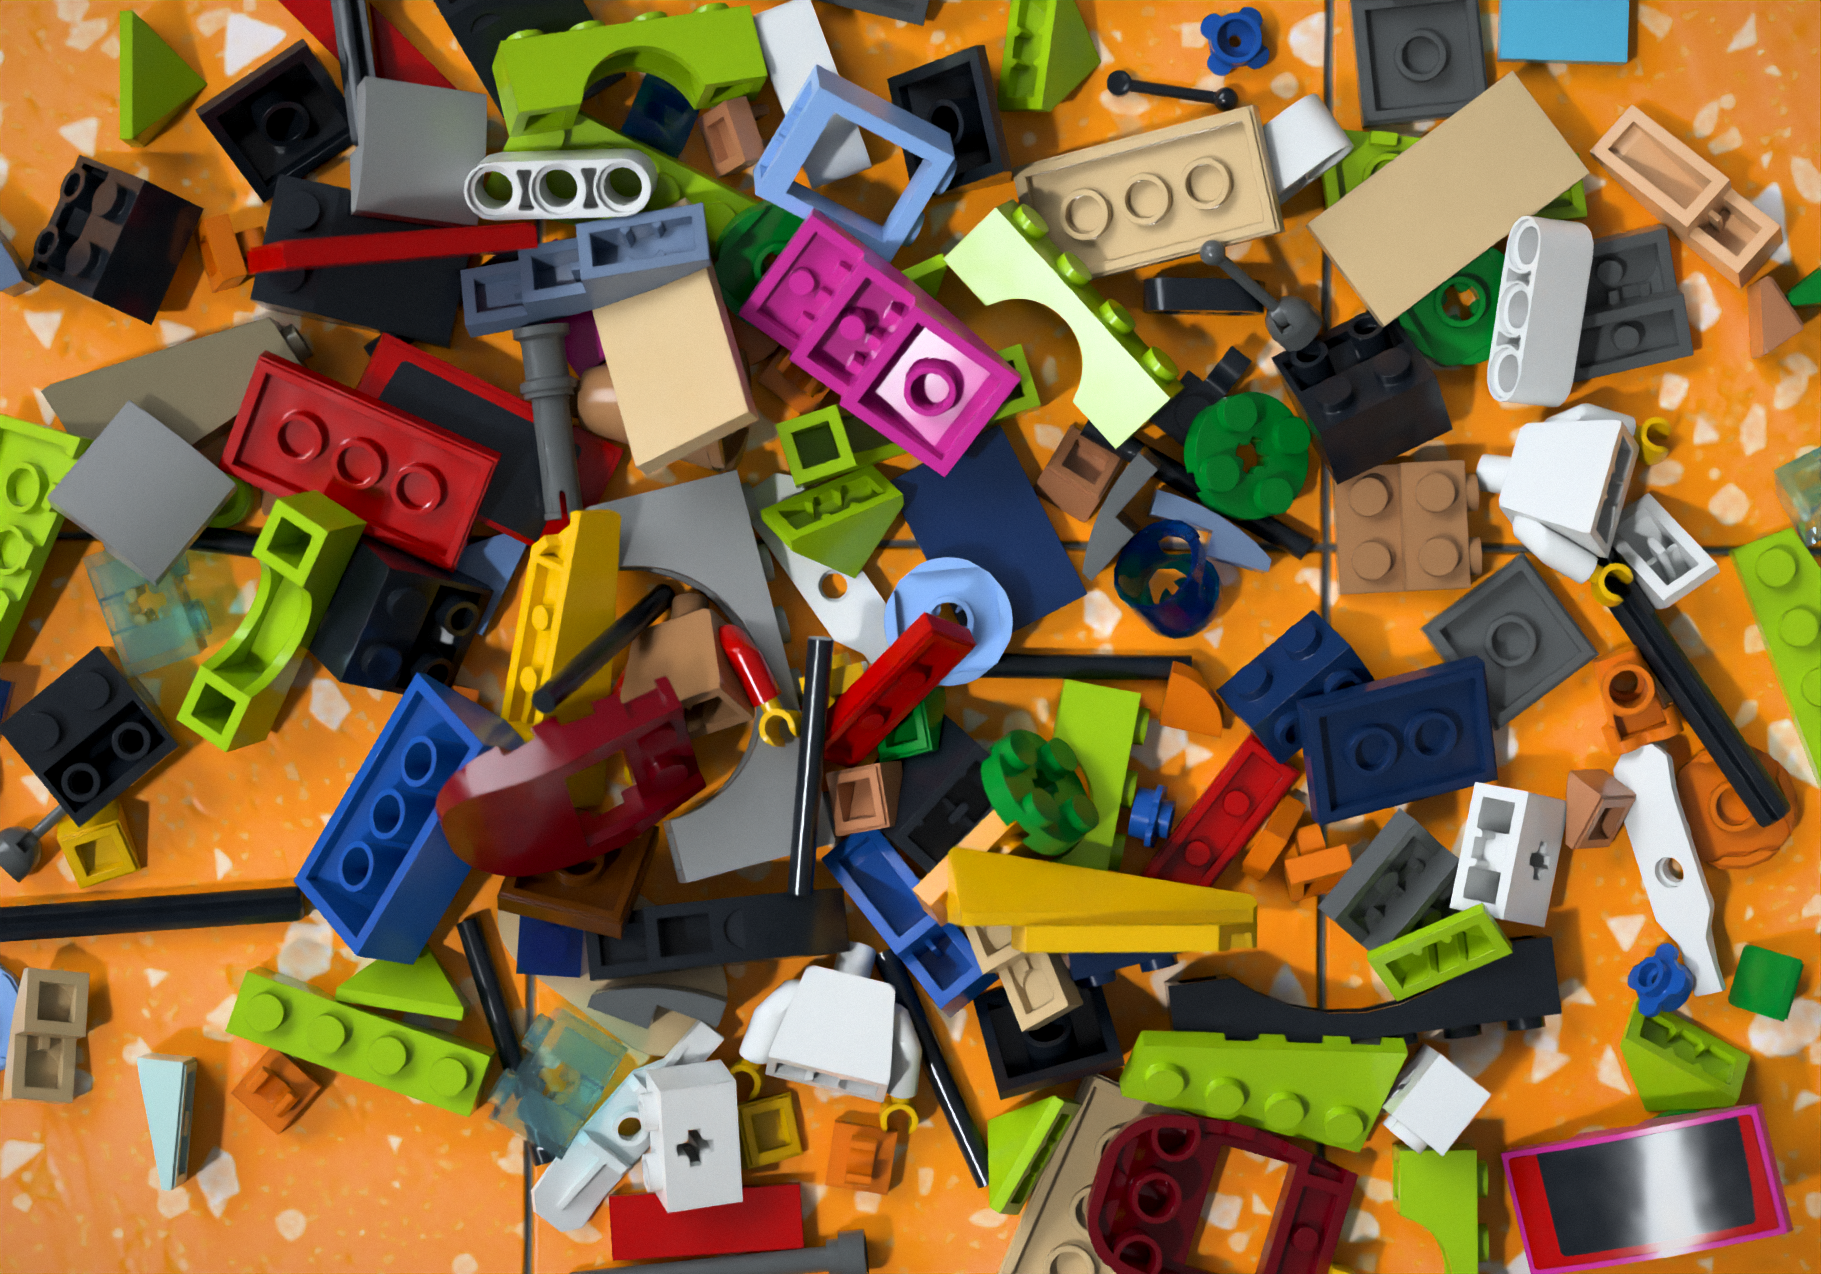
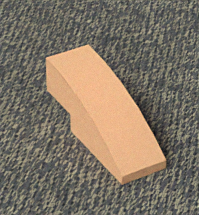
[1590,104,1783,290]

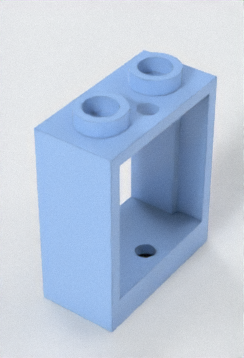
[753,64,957,263]

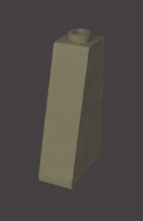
[41,317,313,452]

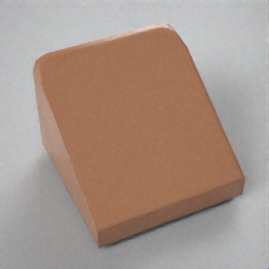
[1747,276,1804,360]
[1033,424,1124,522]
[826,761,903,837]
[1565,769,1637,849]

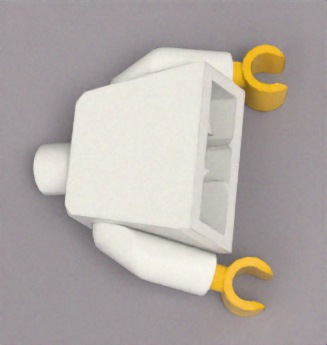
[1476,403,1672,607]
[729,941,922,1134]

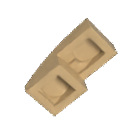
[964,926,1084,1032]
[2,967,90,1105]

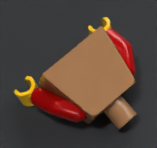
[611,593,802,786]

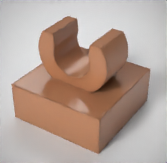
[697,96,772,179]

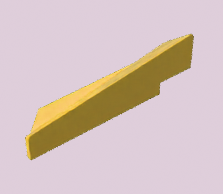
[500,509,621,807]
[948,847,1258,953]

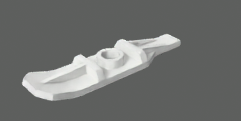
[751,473,889,665]
[1613,744,1727,997]
[531,1020,724,1232]

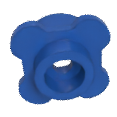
[1200,7,1269,76]
[1128,784,1176,848]
[1628,943,1693,1017]

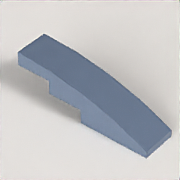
[460,203,712,338]

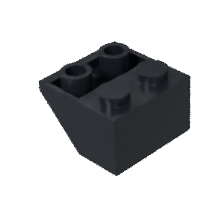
[28,154,204,325]
[1271,311,1453,485]
[308,536,494,695]
[0,646,181,827]
[873,714,994,873]

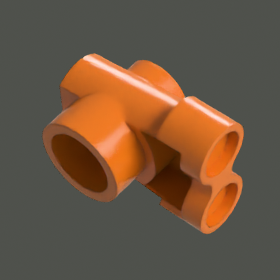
[1592,645,1684,756]

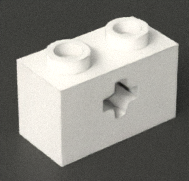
[1449,782,1566,927]
[1382,1043,1491,1156]
[638,1059,743,1213]

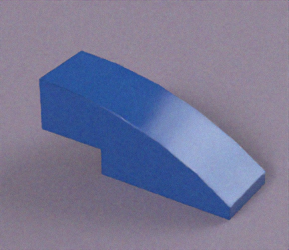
[821,829,999,1018]

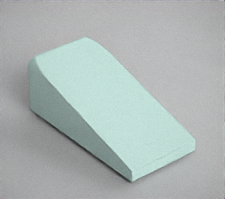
[137,1053,198,1191]

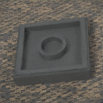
[1348,0,1488,129]
[1419,552,1599,731]

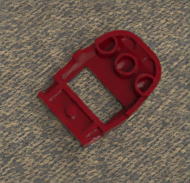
[436,676,707,877]
[1086,1112,1358,1274]

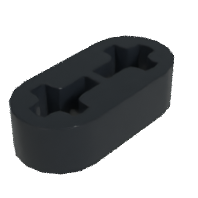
[1143,278,1265,316]

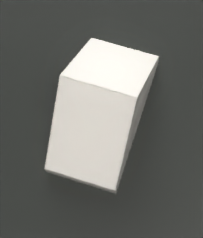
[1611,493,1720,610]

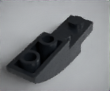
[585,888,851,982]

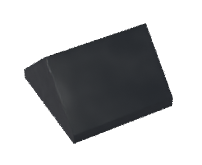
[195,38,353,203]
[887,45,1012,200]
[973,980,1125,1100]

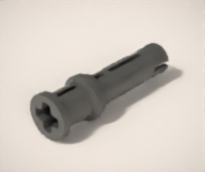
[512,323,584,521]

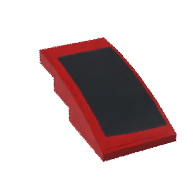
[356,332,624,546]

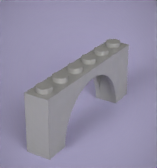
[585,470,835,883]

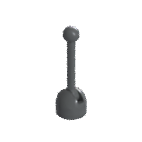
[1200,240,1322,352]
[0,804,67,883]

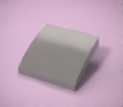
[350,76,487,228]
[47,400,238,587]

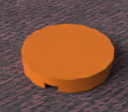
[1675,745,1797,869]

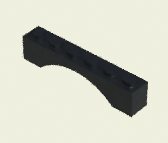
[1164,933,1562,1045]

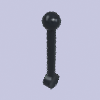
[1107,70,1238,112]

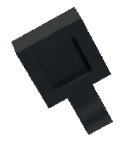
[1149,346,1252,448]

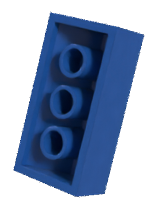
[294,672,526,965]

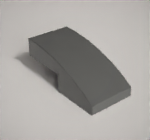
[1082,446,1164,581]
[587,983,729,1029]

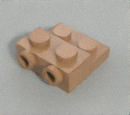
[1332,460,1482,595]

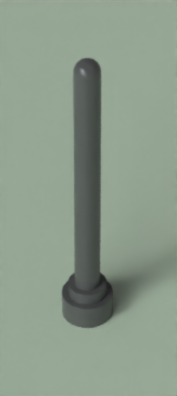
[569,1229,869,1274]

